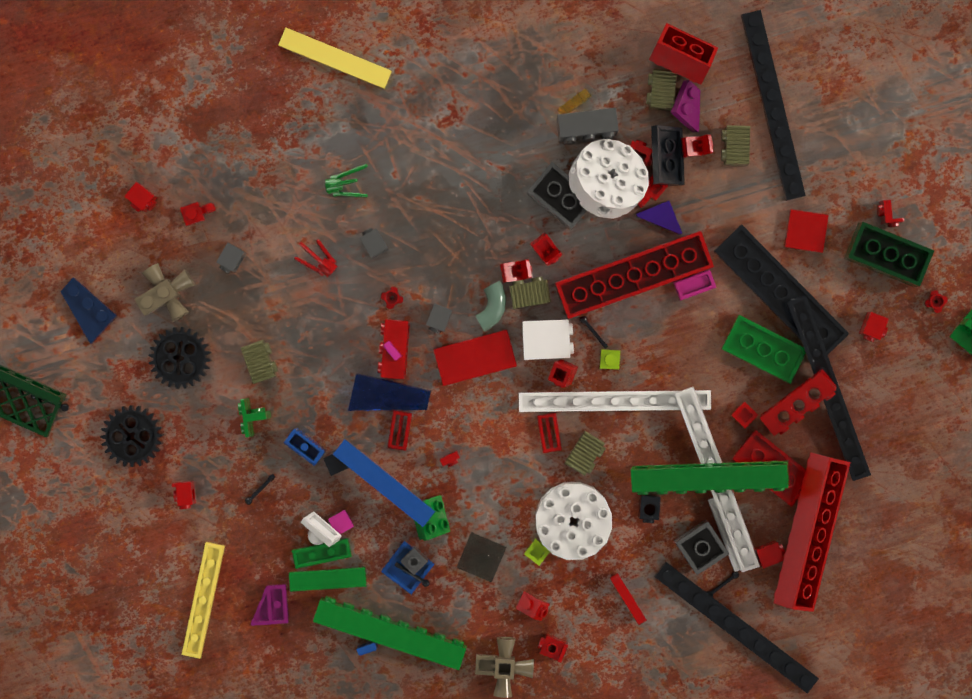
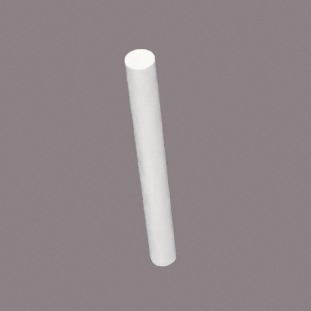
[708,497,741,572]

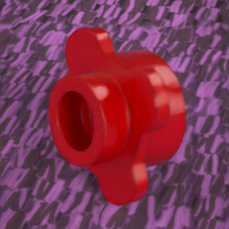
[381,287,403,309]
[925,290,948,313]

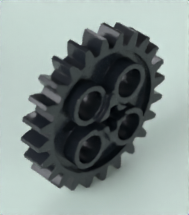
[148,327,212,389]
[100,405,164,467]

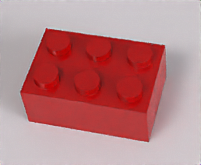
[649,23,718,85]
[377,319,410,379]

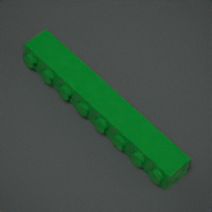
[631,461,789,495]
[313,596,467,670]

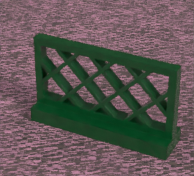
[0,365,67,438]

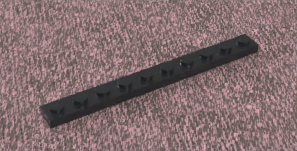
[741,10,806,201]
[787,295,871,481]
[654,561,819,694]

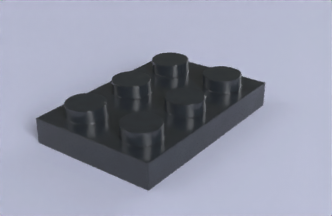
[651,125,685,186]

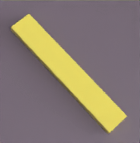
[279,28,392,89]
[182,542,225,659]

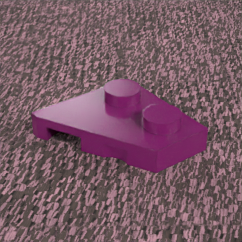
[671,80,700,133]
[251,584,289,626]

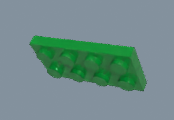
[721,315,806,384]

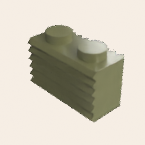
[646,69,676,111]
[721,125,750,166]
[509,277,551,309]
[241,340,278,384]
[564,430,606,476]

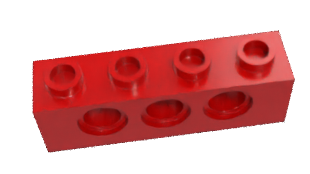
[760,369,837,436]

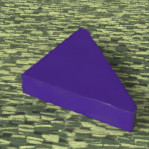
[636,201,682,235]

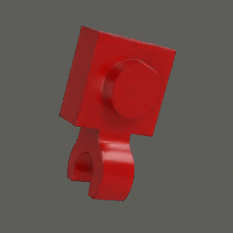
[637,175,668,208]
[180,202,216,226]

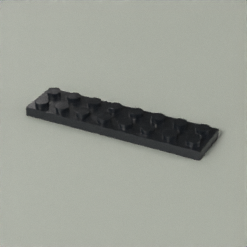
[713,224,849,355]

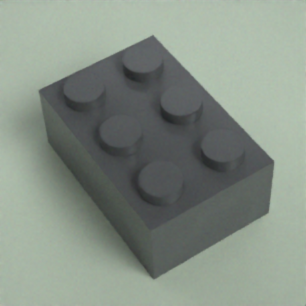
[556,108,619,145]
[527,162,587,230]

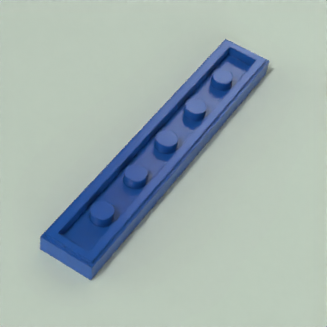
[333,439,436,527]

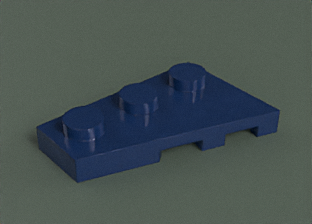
[61,277,117,344]

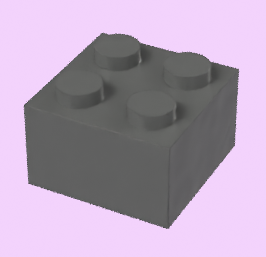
[673,520,729,575]

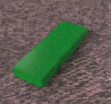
[292,538,352,569]

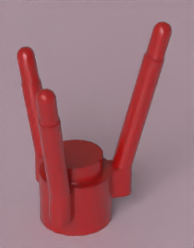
[294,239,338,278]

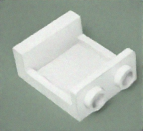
[522,319,574,360]

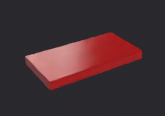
[433,330,517,386]
[731,429,806,507]

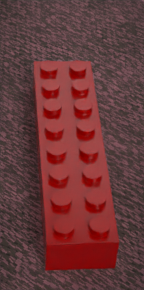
[555,231,714,319]
[773,452,851,612]

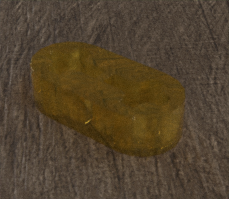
[557,88,592,114]

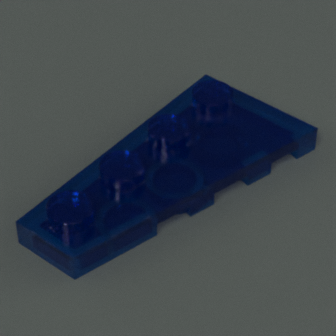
[348,373,431,411]

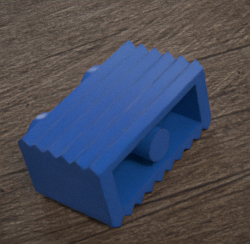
[284,428,327,466]

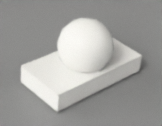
[301,511,342,547]

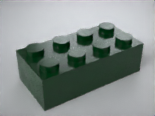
[844,222,934,287]

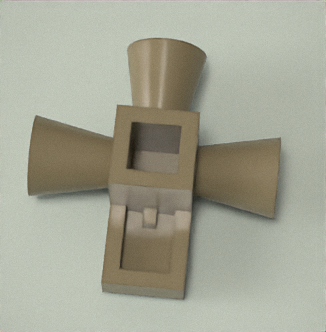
[134,263,195,322]
[475,636,534,698]

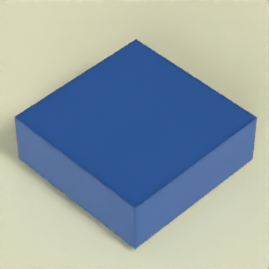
[356,641,378,656]

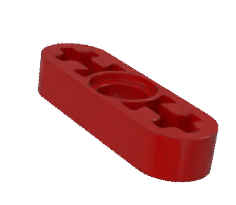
[610,573,647,625]

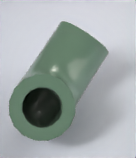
[475,281,507,332]

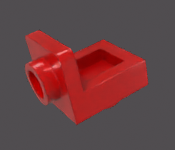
[681,134,713,157]
[629,140,653,166]
[877,200,904,228]
[530,232,563,266]
[500,259,532,283]
[515,591,550,621]

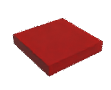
[784,209,829,253]

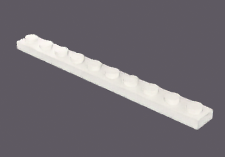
[675,387,760,572]
[519,390,711,412]

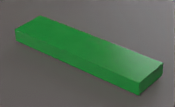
[289,567,367,592]

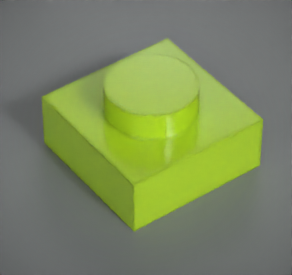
[600,349,620,370]
[524,538,550,566]

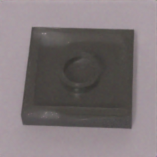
[456,532,507,582]

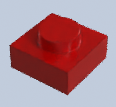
[731,402,758,429]
[440,450,460,468]

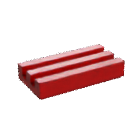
[387,410,412,451]
[537,412,562,453]

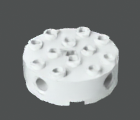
[569,139,649,219]
[535,482,612,560]

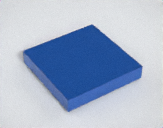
[381,541,435,595]

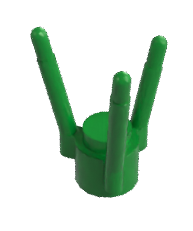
[325,164,368,198]

